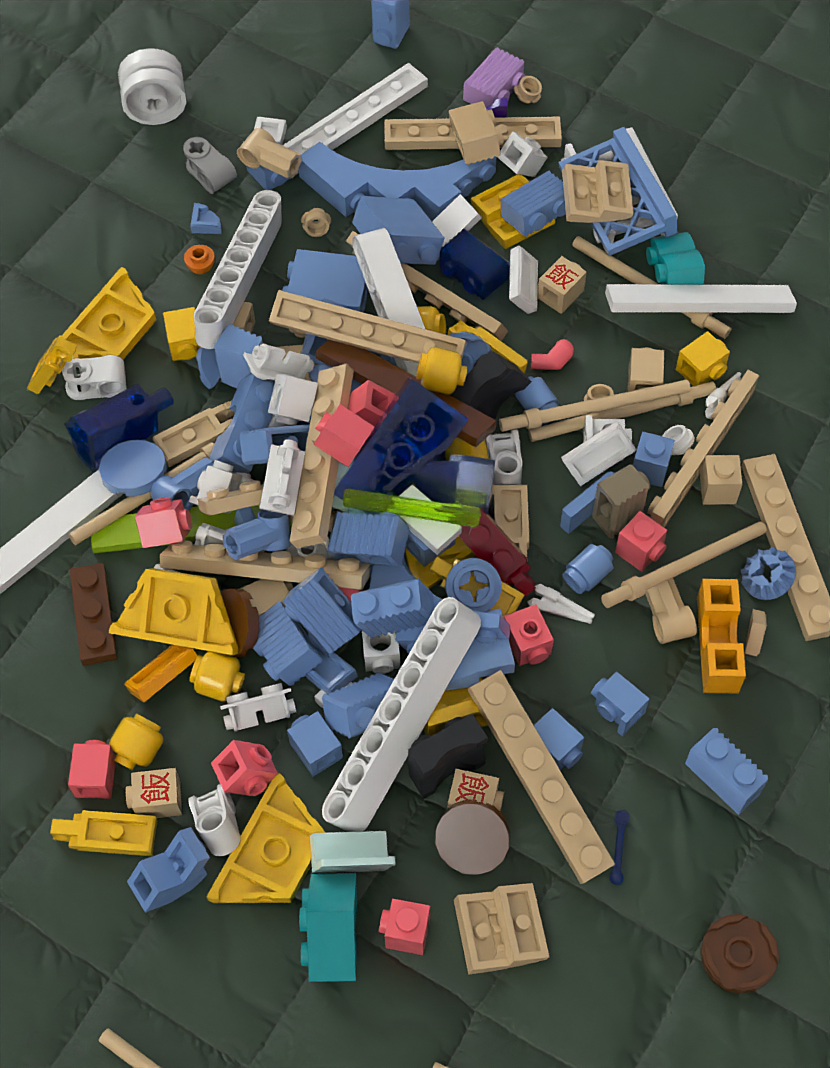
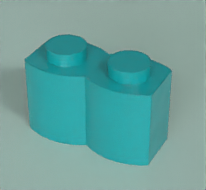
[646,232,705,285]

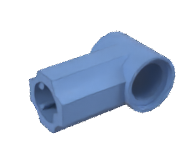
[150,457,213,510]
[223,510,291,560]

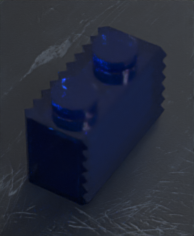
[439,229,510,300]

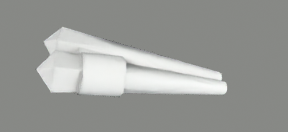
[705,372,741,419]
[527,584,595,624]

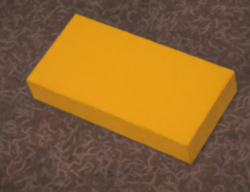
[124,645,198,702]

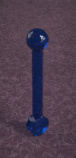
[609,810,630,885]

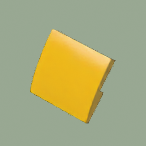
[471,174,555,249]

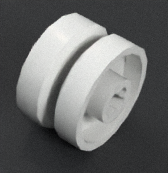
[118,48,186,125]

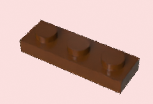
[70,563,118,666]

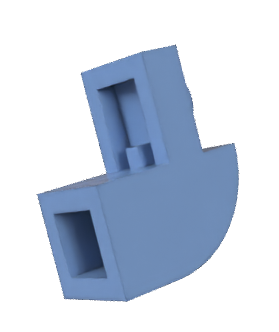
[127,827,210,913]

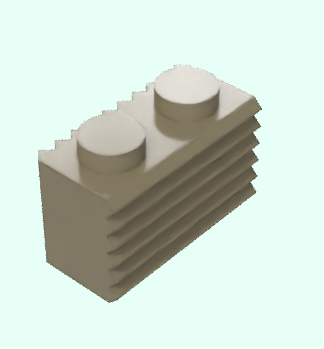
[591,464,650,539]

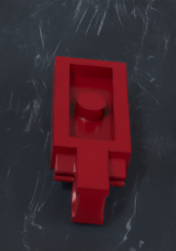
[459,508,536,597]

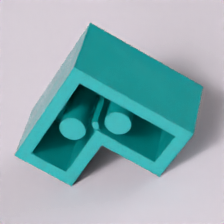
[299,873,357,982]

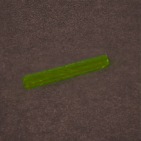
[343,488,481,527]

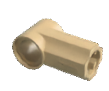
[237,128,302,178]
[645,578,697,644]

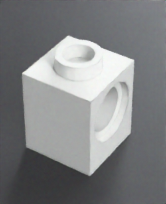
[268,374,318,426]
[362,631,401,674]

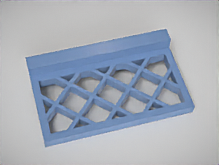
[558,127,678,256]

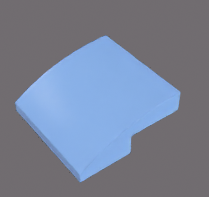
[445,609,515,691]

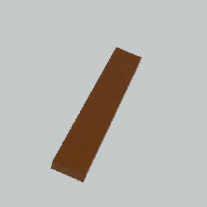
[316,340,496,447]

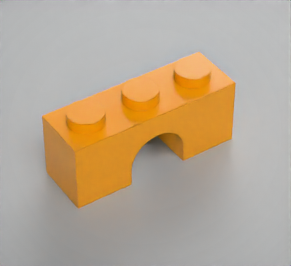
[697,579,746,694]

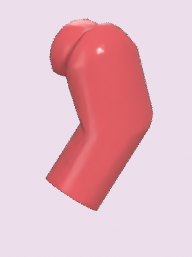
[531,339,574,370]

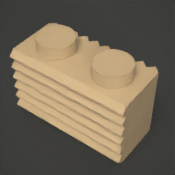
[448,101,503,165]

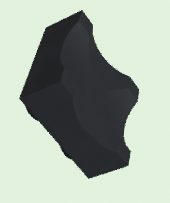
[450,350,532,420]
[408,714,488,799]

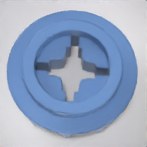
[740,547,796,600]
[445,558,501,612]

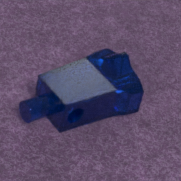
[64,384,174,473]

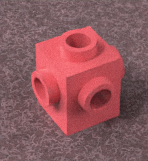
[211,740,278,796]

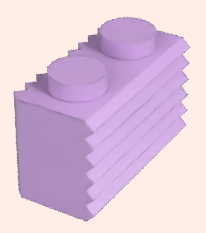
[463,47,526,107]

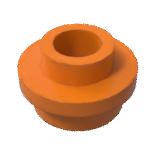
[184,245,215,274]

